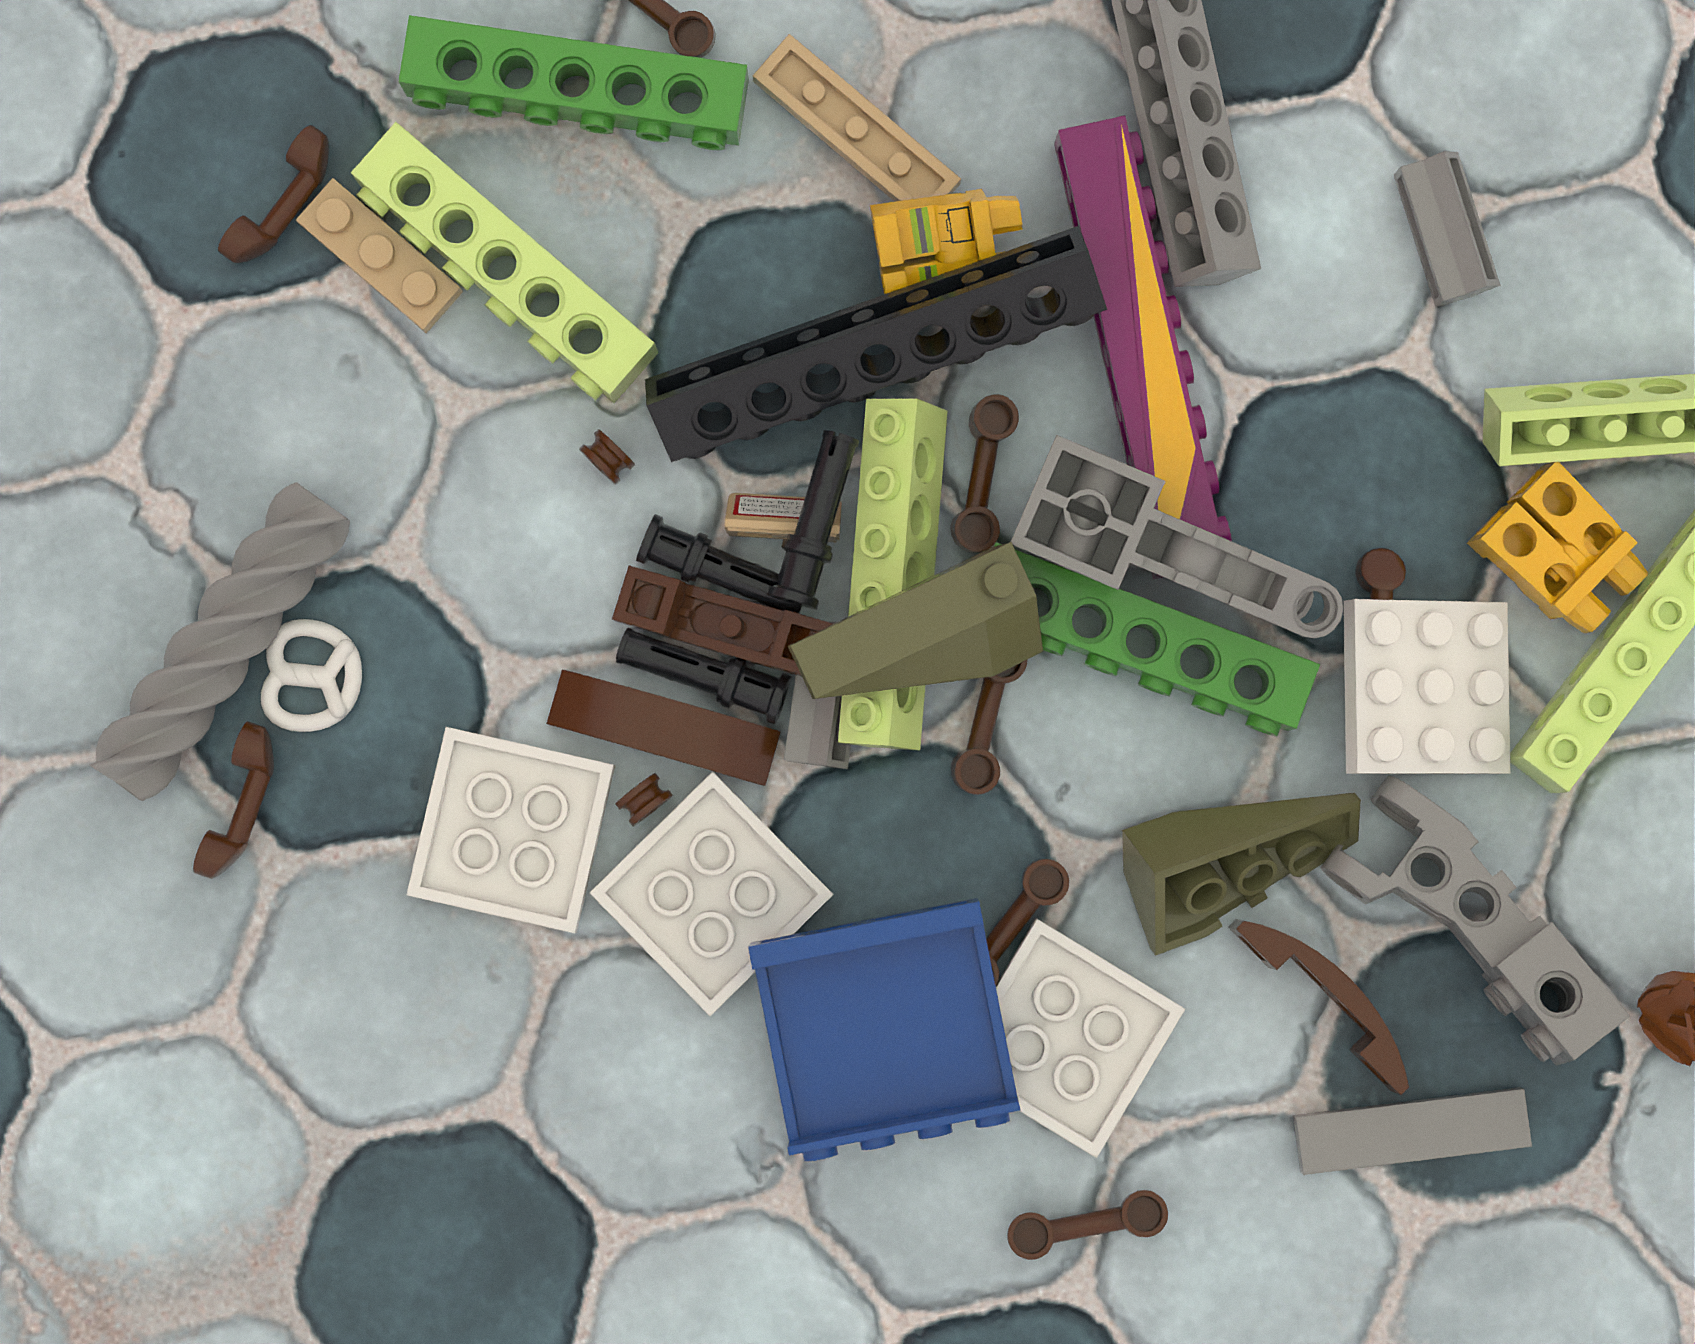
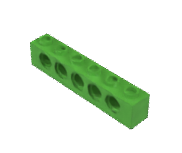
[398,15,749,150]
[994,542,1320,737]

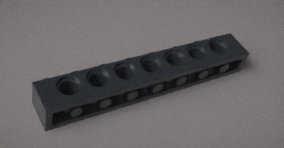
[645,226,1107,463]

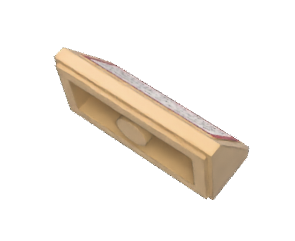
[724,493,842,543]

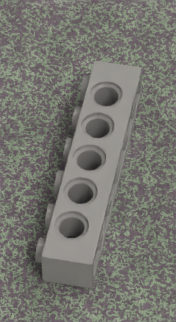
[1111,0,1261,287]

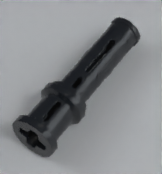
[767,430,859,610]
[636,514,802,613]
[616,628,792,724]

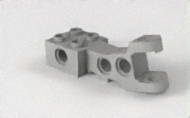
[1011,435,1343,638]
[1320,776,1630,1066]

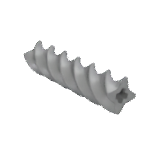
[89,482,350,801]

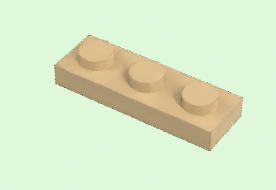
[296,178,463,333]

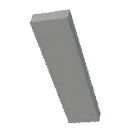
[1293,1087,1532,1175]

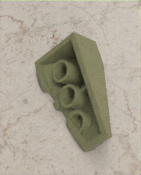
[788,542,1043,699]
[1122,793,1361,956]

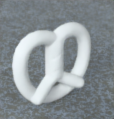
[261,619,362,732]

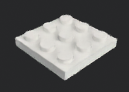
[1343,599,1511,774]
[406,727,615,933]
[590,772,834,1016]
[996,918,1185,1158]

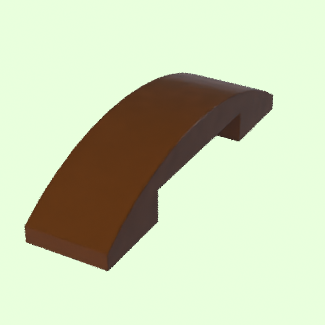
[612,565,834,676]
[546,669,781,786]
[1228,919,1409,1095]

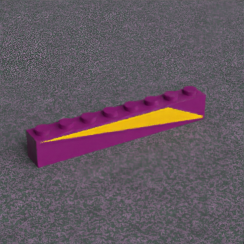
[1054,115,1232,579]

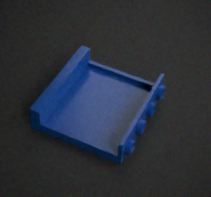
[748,898,1020,1161]

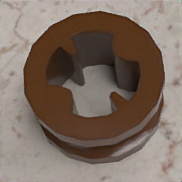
[579,429,635,485]
[615,773,673,827]

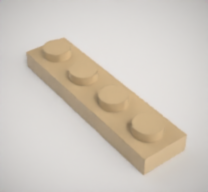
[753,34,961,202]

